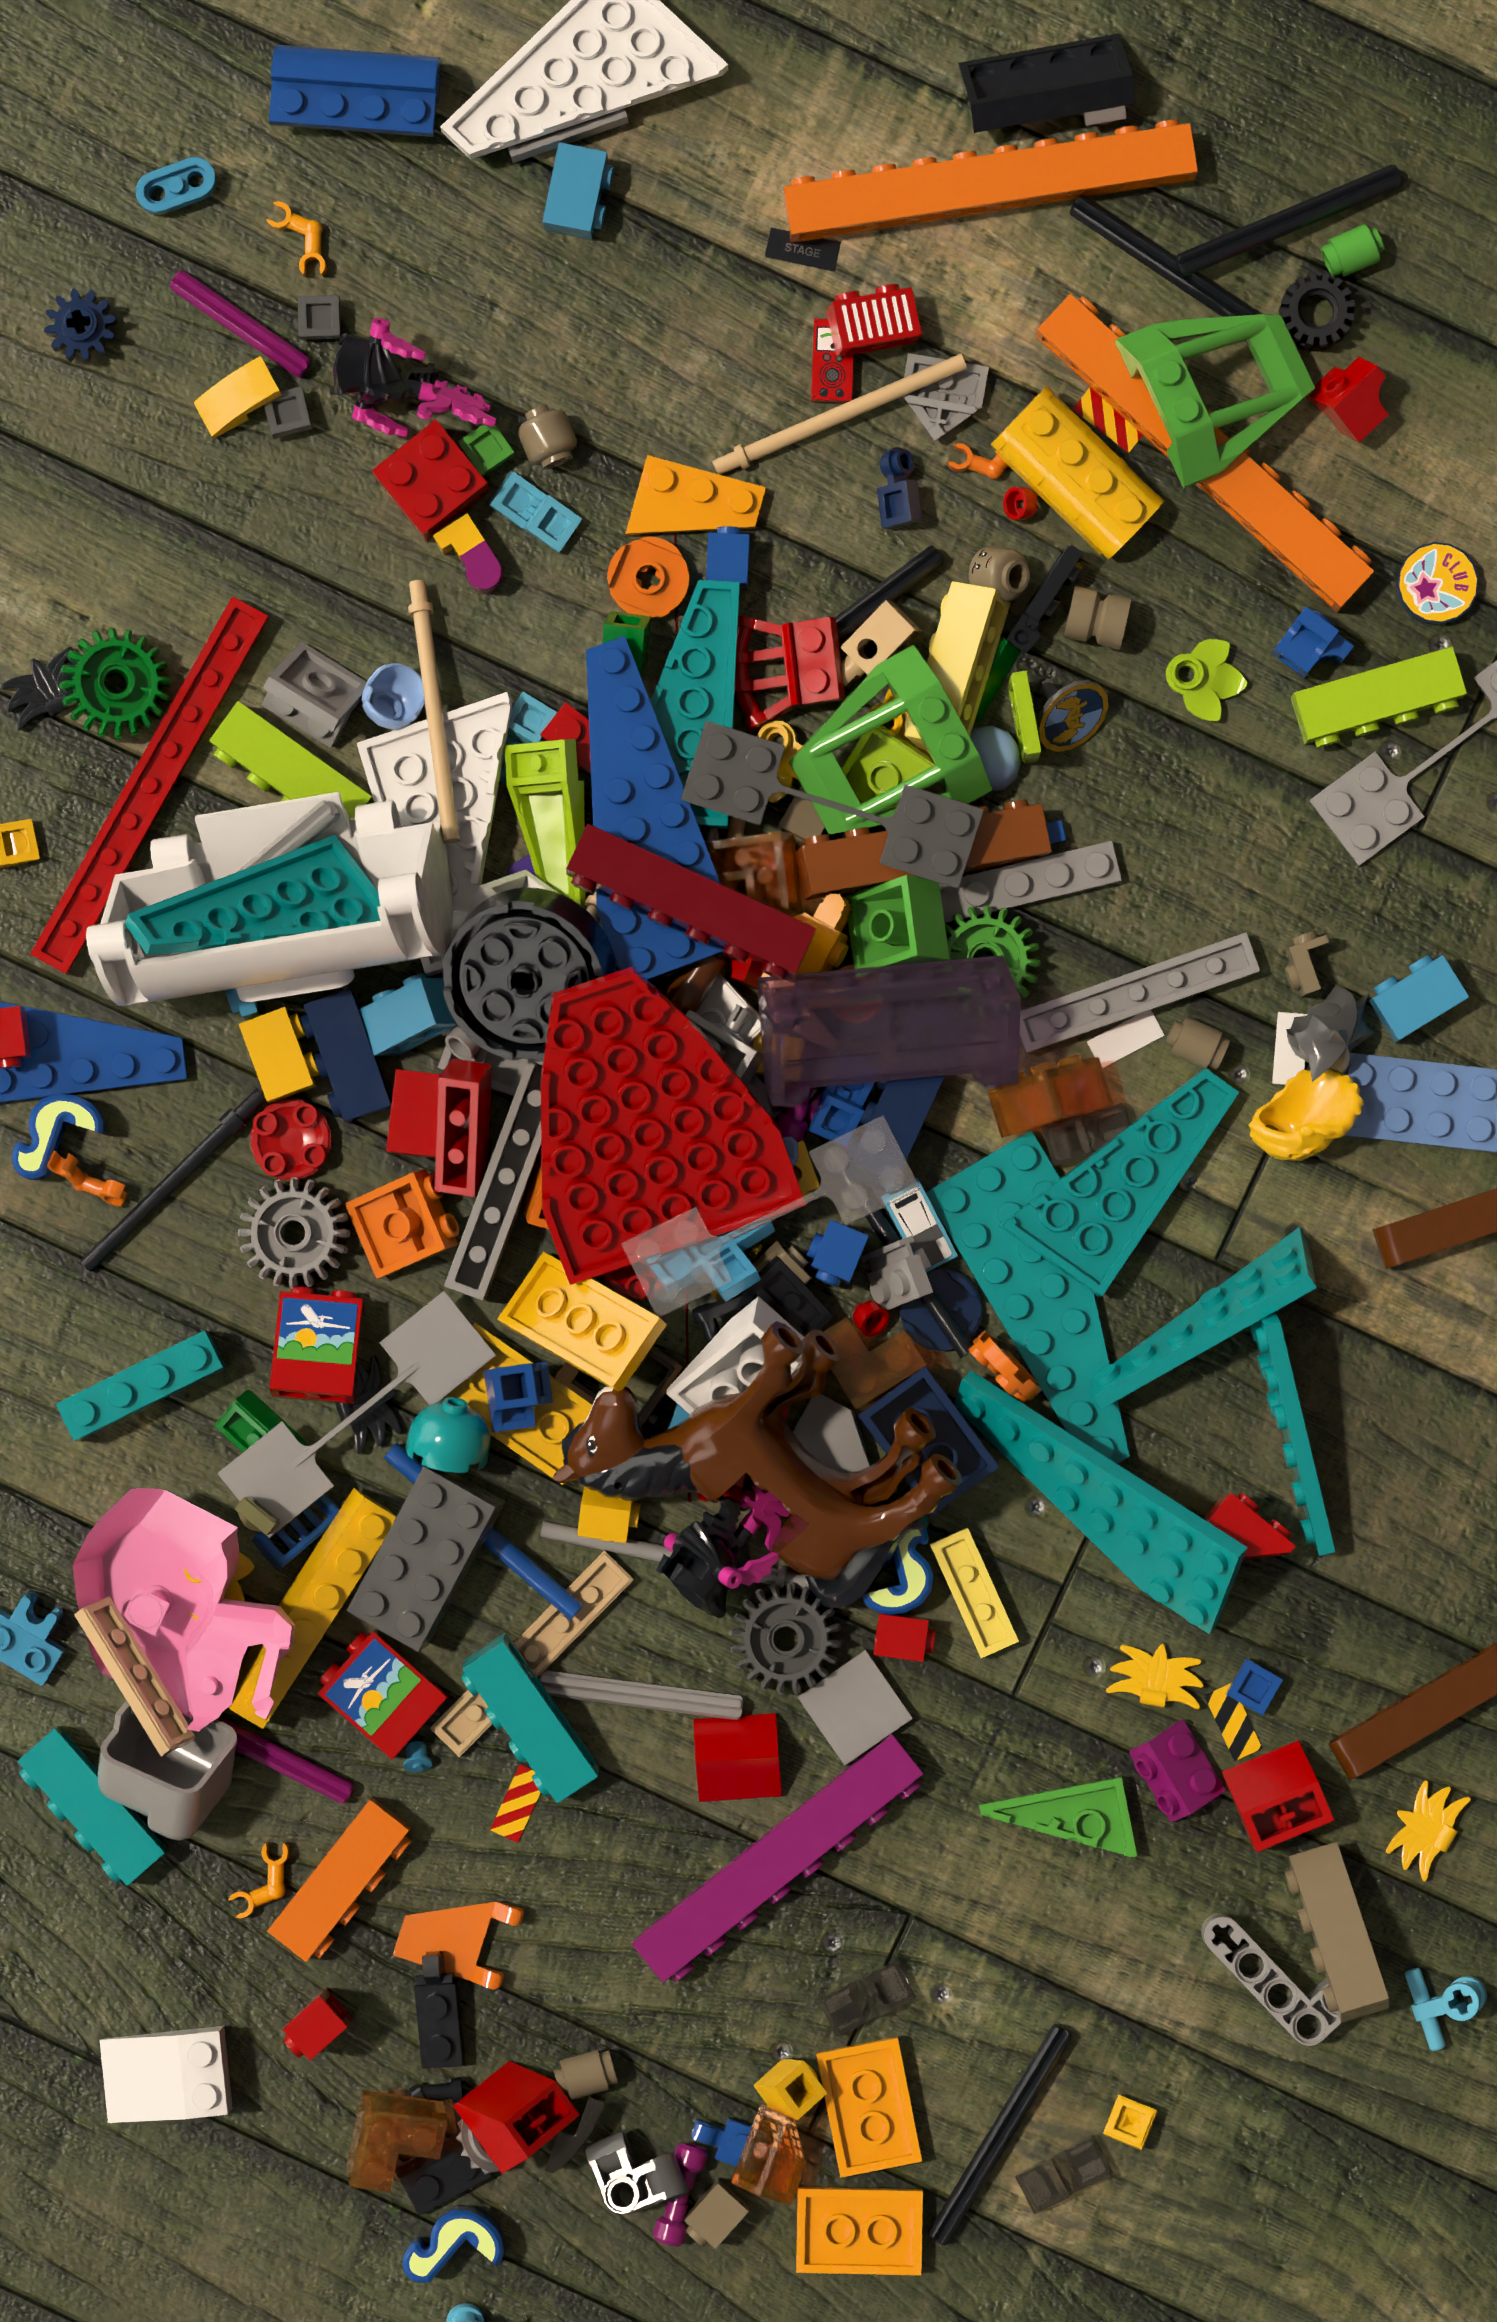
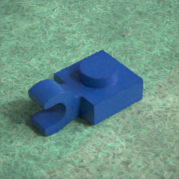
[691,2117,768,2173]

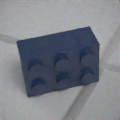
[858,1366,999,1516]

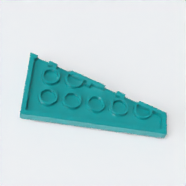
[650,580,740,829]
[125,835,381,955]
[999,1069,1239,1296]
[1091,1227,1317,1410]
[1249,1312,1335,1556]

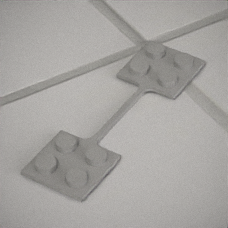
[1309,660,1497,866]
[217,1291,496,1538]

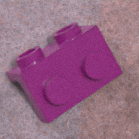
[1129,1719,1226,1822]

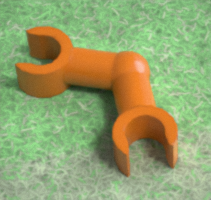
[947,443,1008,479]
[47,1151,128,1207]

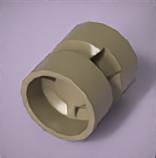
[1063,585,1131,650]

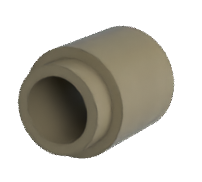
[1165,1016,1230,1070]
[554,2049,618,2101]

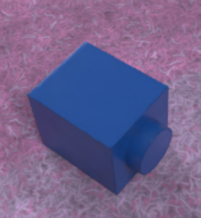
[706,526,750,589]

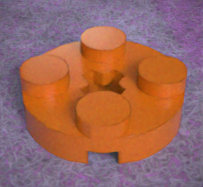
[607,536,690,620]
[968,1330,1043,1404]

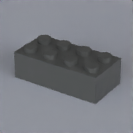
[347,1466,506,1652]

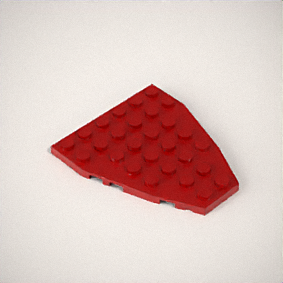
[540,966,806,1285]

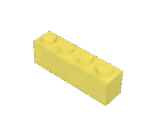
[904,581,1011,750]

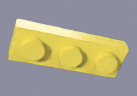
[930,1527,1019,1658]

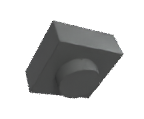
[298,295,341,340]
[264,386,313,439]

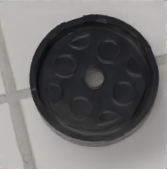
[442,888,616,1062]

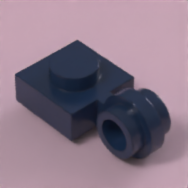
[877,447,923,529]

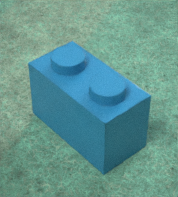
[542,142,614,240]
[1368,954,1469,1043]
[359,973,458,1056]

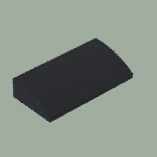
[958,33,1136,133]

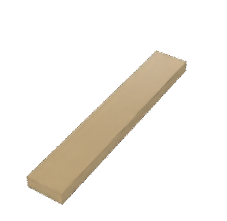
[430,1550,634,1757]

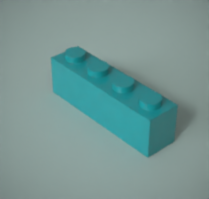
[56,1330,228,1441]
[461,1632,599,1803]
[17,1726,169,1886]

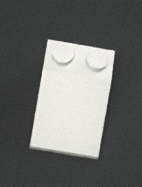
[666,1296,805,1414]
[100,2026,233,2123]

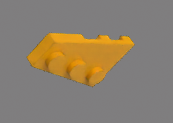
[625,455,766,536]

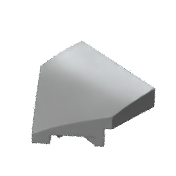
[903,353,989,441]
[793,1394,872,1473]

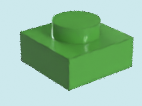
[458,424,515,477]

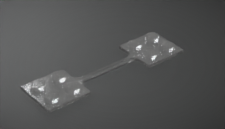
[621,1116,920,1318]

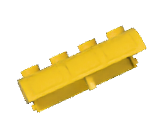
[990,386,1165,559]

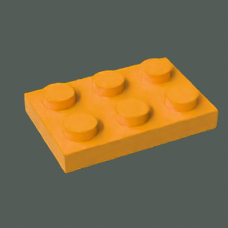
[816,2036,922,2178]
[796,2187,923,2275]

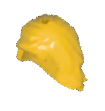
[1248,1068,1364,1161]

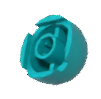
[406,1397,490,1473]

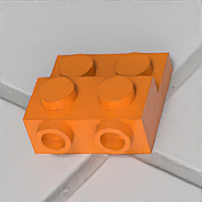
[345,1169,459,1279]

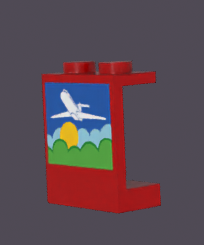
[269,1287,365,1404]
[317,1630,450,1760]

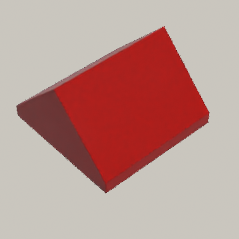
[693,1713,782,1802]

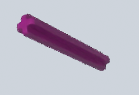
[170,270,311,378]
[217,1716,354,1804]

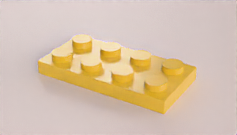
[497,1251,667,1392]
[441,1323,592,1485]

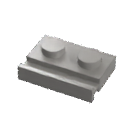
[861,1236,933,1311]

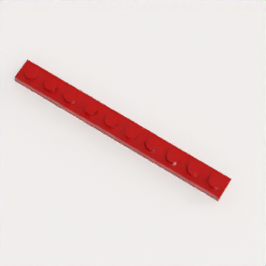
[30,596,269,975]

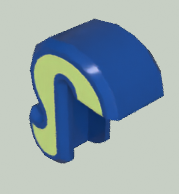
[12,1093,107,1180]
[861,1528,933,1615]
[403,2206,505,2283]

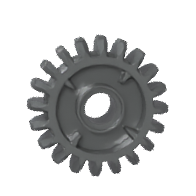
[730,1582,842,1695]

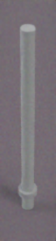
[540,1521,809,1591]

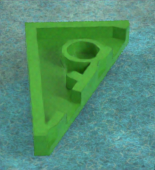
[978,1776,1137,1857]

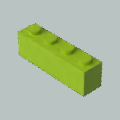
[1291,646,1467,748]
[209,701,374,818]

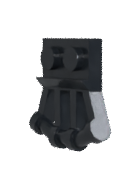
[692,1255,834,1343]
[355,2077,493,2216]

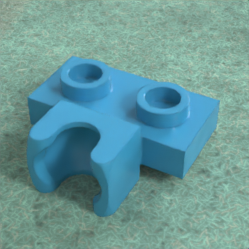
[0,1591,66,1687]

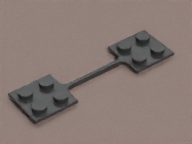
[681,720,984,889]

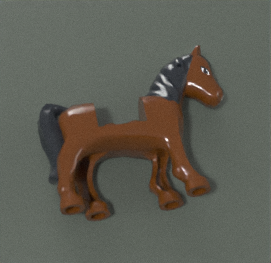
[553,1321,962,1608]

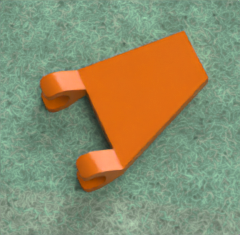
[393,1901,524,1990]

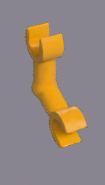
[266,201,327,277]
[228,1842,290,1918]

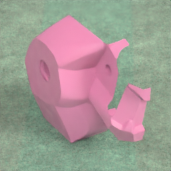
[72,1488,295,1732]

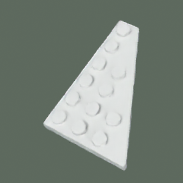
[440,0,728,160]
[357,692,513,977]

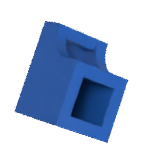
[1272,606,1354,678]
[484,1362,553,1433]

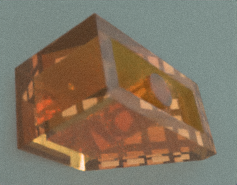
[731,2104,806,2205]

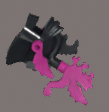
[329,318,496,437]
[656,1485,790,1618]

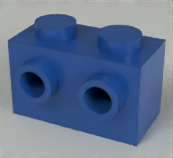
[806,1220,869,1288]

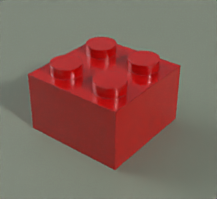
[371,419,490,542]

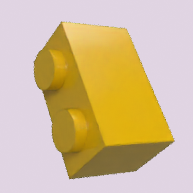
[238,1007,320,1104]

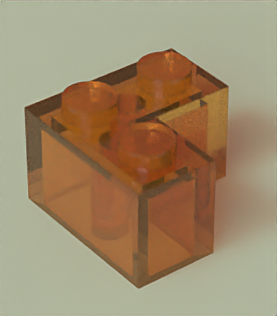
[705,832,803,917]
[987,1054,1113,1138]
[824,1317,926,1409]
[346,2090,448,2193]

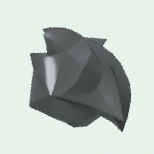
[1286,985,1375,1082]

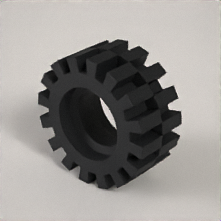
[1279,272,1355,351]

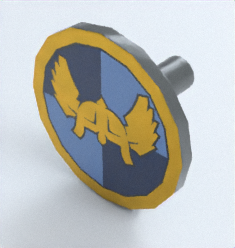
[1036,680,1109,752]

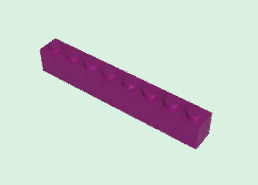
[632,1733,923,1983]

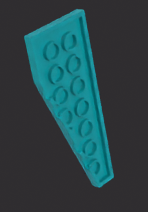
[926,1130,1130,1464]
[954,1370,1248,1634]

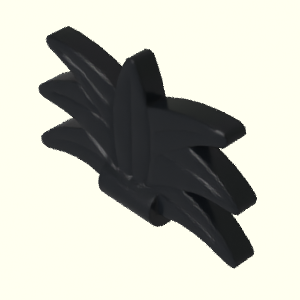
[1,647,76,731]
[335,1356,401,1455]

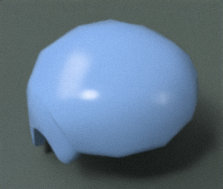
[361,662,425,730]
[970,725,1021,793]

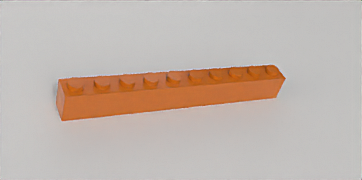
[784,120,1198,243]
[1035,293,1374,613]

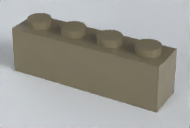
[1284,1842,1389,2023]

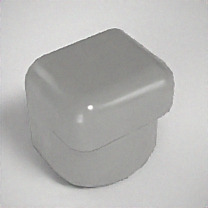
[98,1700,237,1840]

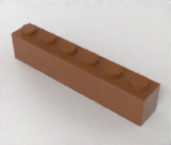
[795,799,1052,901]

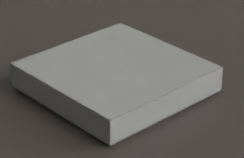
[797,1650,913,1766]

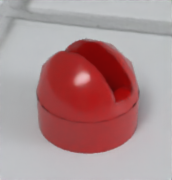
[1003,487,1039,520]
[852,1300,889,1337]

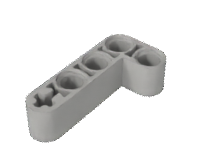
[1201,1913,1341,2046]

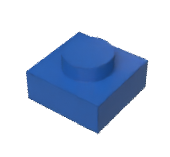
[1225,1658,1283,1716]

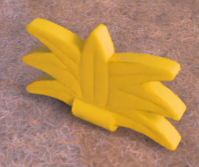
[1106,1644,1203,1710]
[1385,1781,1471,1881]

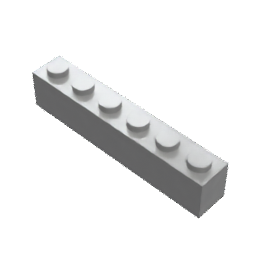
[444,1059,543,1301]

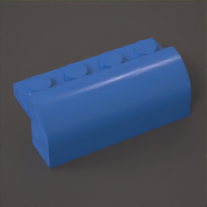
[269,45,442,137]

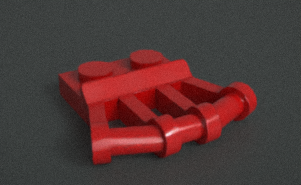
[734,615,845,732]

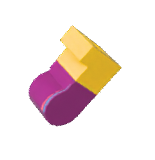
[433,513,503,594]

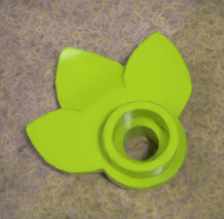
[1165,639,1247,722]

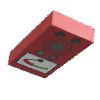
[811,318,854,403]

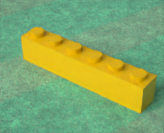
[228,1488,397,1729]

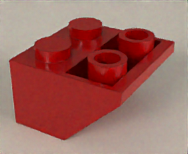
[1203,1493,1296,1560]
[1221,1740,1334,1852]
[453,2061,579,2174]

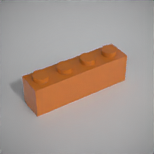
[267,1797,412,1962]

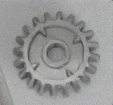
[238,1177,351,1289]

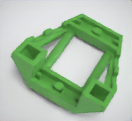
[1115,314,1315,489]
[789,645,993,834]

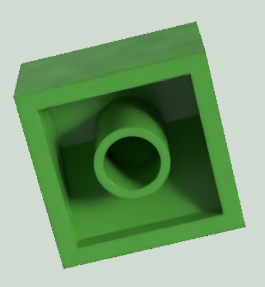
[845,875,950,977]

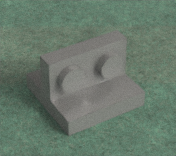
[261,642,366,748]

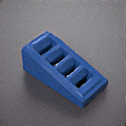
[252,1493,340,1571]

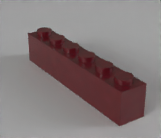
[566,823,817,981]

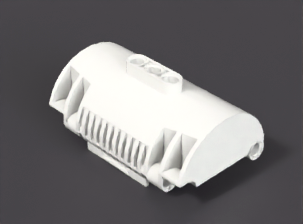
[86,792,453,1006]

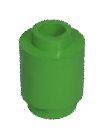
[1320,224,1385,277]

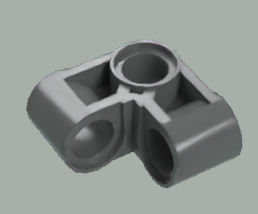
[585,2130,689,2214]

